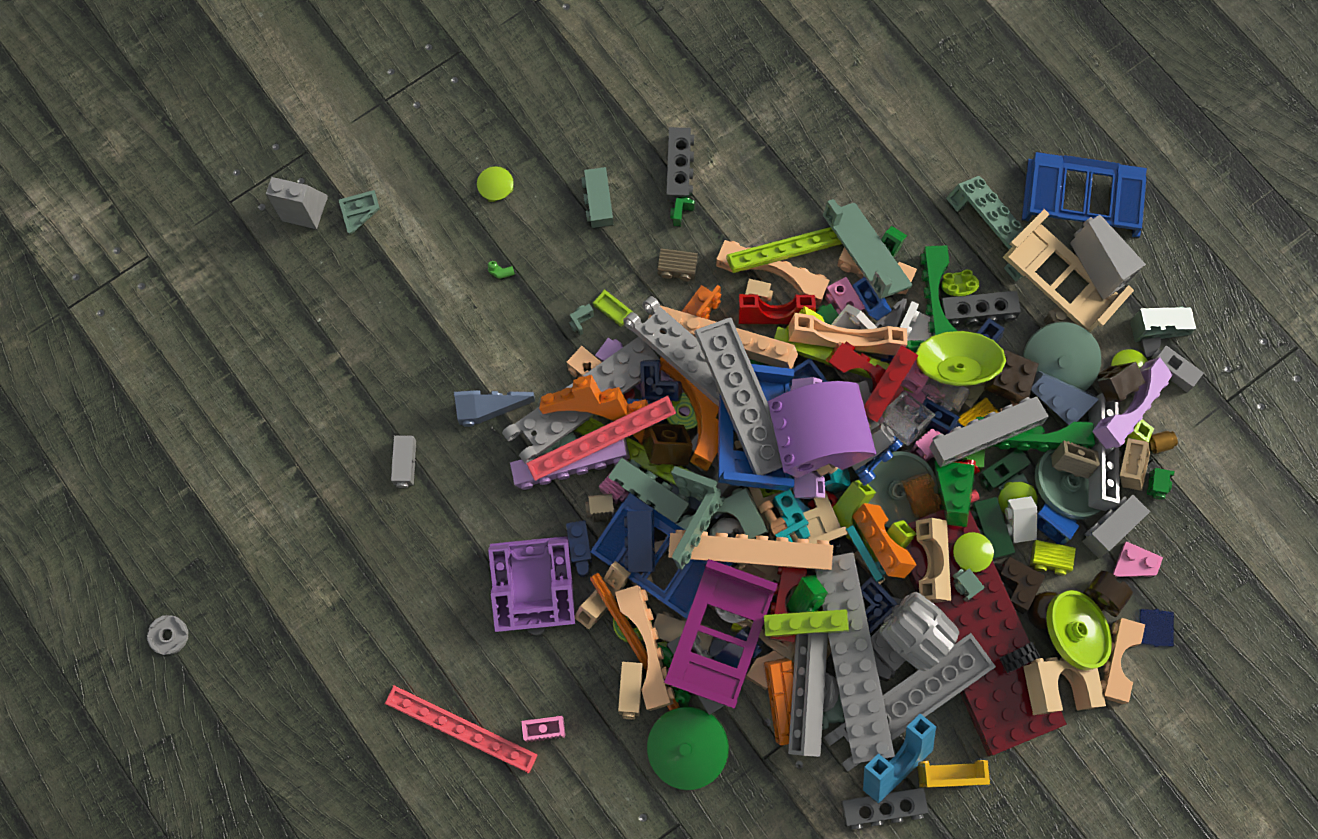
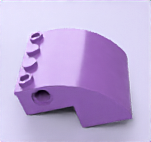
[768,381,877,478]
[488,536,575,632]

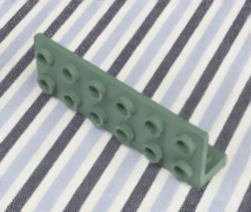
[946,176,1048,282]
[823,199,912,299]

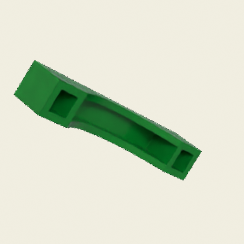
[920,245,957,336]
[975,417,1095,451]

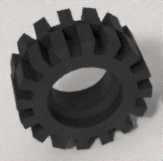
[999,642,1040,673]

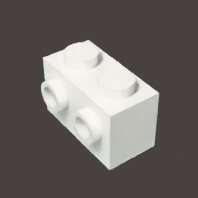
[1005,496,1037,543]

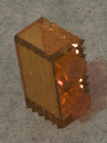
[902,473,941,519]

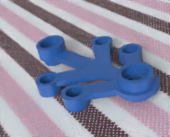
[855,435,903,485]

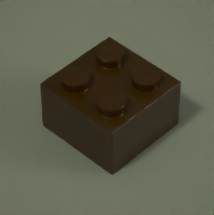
[984,349,1039,404]
[642,423,693,466]

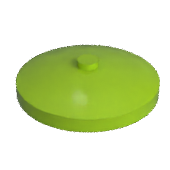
[1047,590,1112,671]

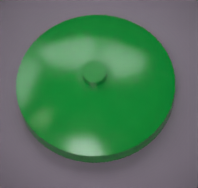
[647,706,729,790]

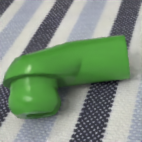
[487,261,515,279]

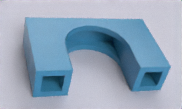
[863,714,936,804]

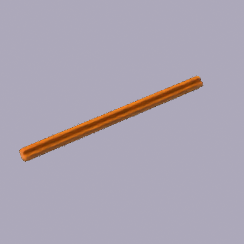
[590,573,680,711]

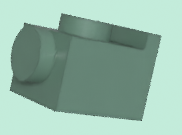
[953,568,985,602]

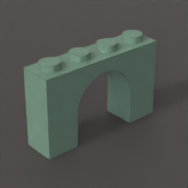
[677,488,769,539]

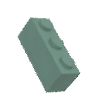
[581,167,614,228]

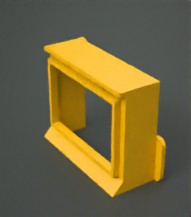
[917,760,990,787]

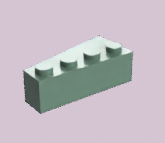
[608,458,691,524]

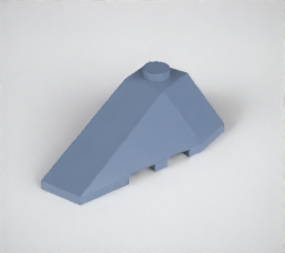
[454,391,535,427]

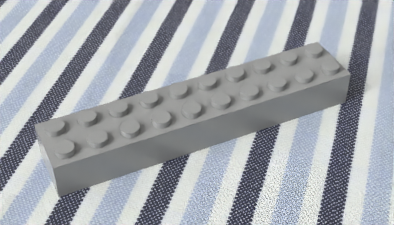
[815,552,895,764]

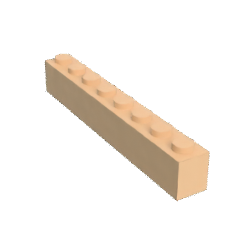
[648,305,798,369]
[668,530,833,570]

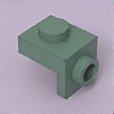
[569,304,594,336]

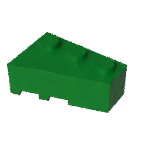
[935,460,975,527]

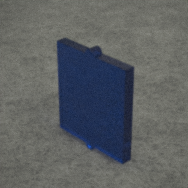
[1140,608,1174,647]

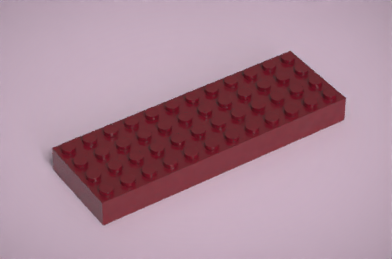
[905,510,1067,756]

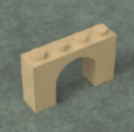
[1023,657,1106,715]

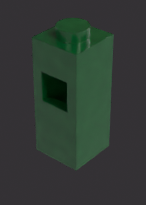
[978,449,1031,492]

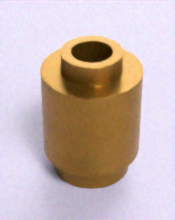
[1149,431,1178,454]

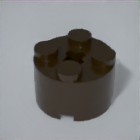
[1083,570,1133,617]

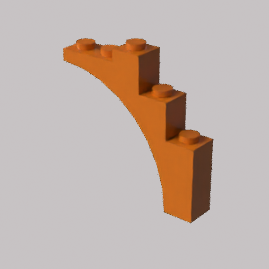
[660,356,719,471]
[539,375,649,445]

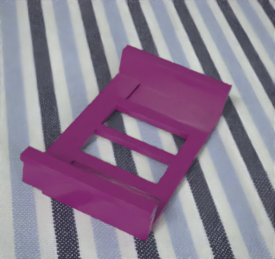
[664,559,778,709]

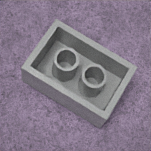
[1082,495,1150,558]

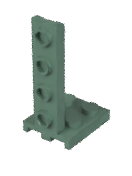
[671,466,725,570]

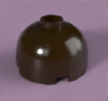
[1027,591,1058,631]

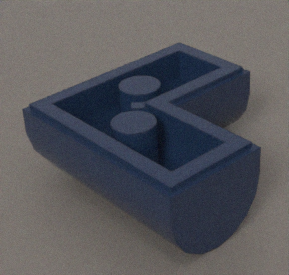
[640,360,683,401]
[861,576,899,633]

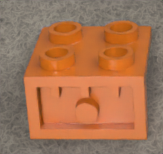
[682,285,722,320]

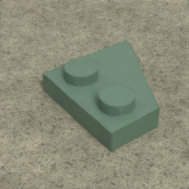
[339,190,380,235]

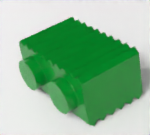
[786,575,828,613]

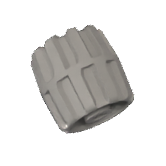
[879,592,959,671]

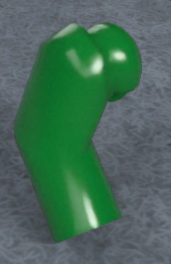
[674,689,691,707]

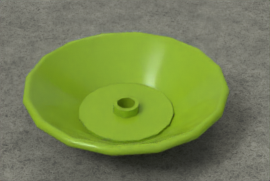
[916,331,1006,387]

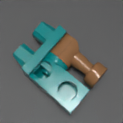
[757,489,811,542]

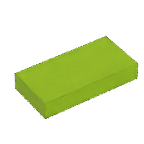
[593,289,633,327]

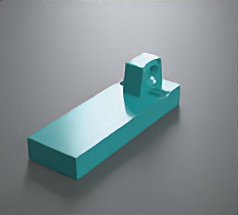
[846,525,886,583]

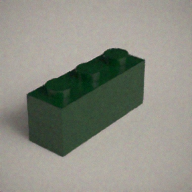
[970,497,1015,561]

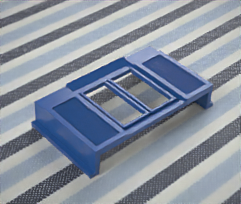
[1021,152,1147,238]
[718,364,794,491]
[590,492,733,619]

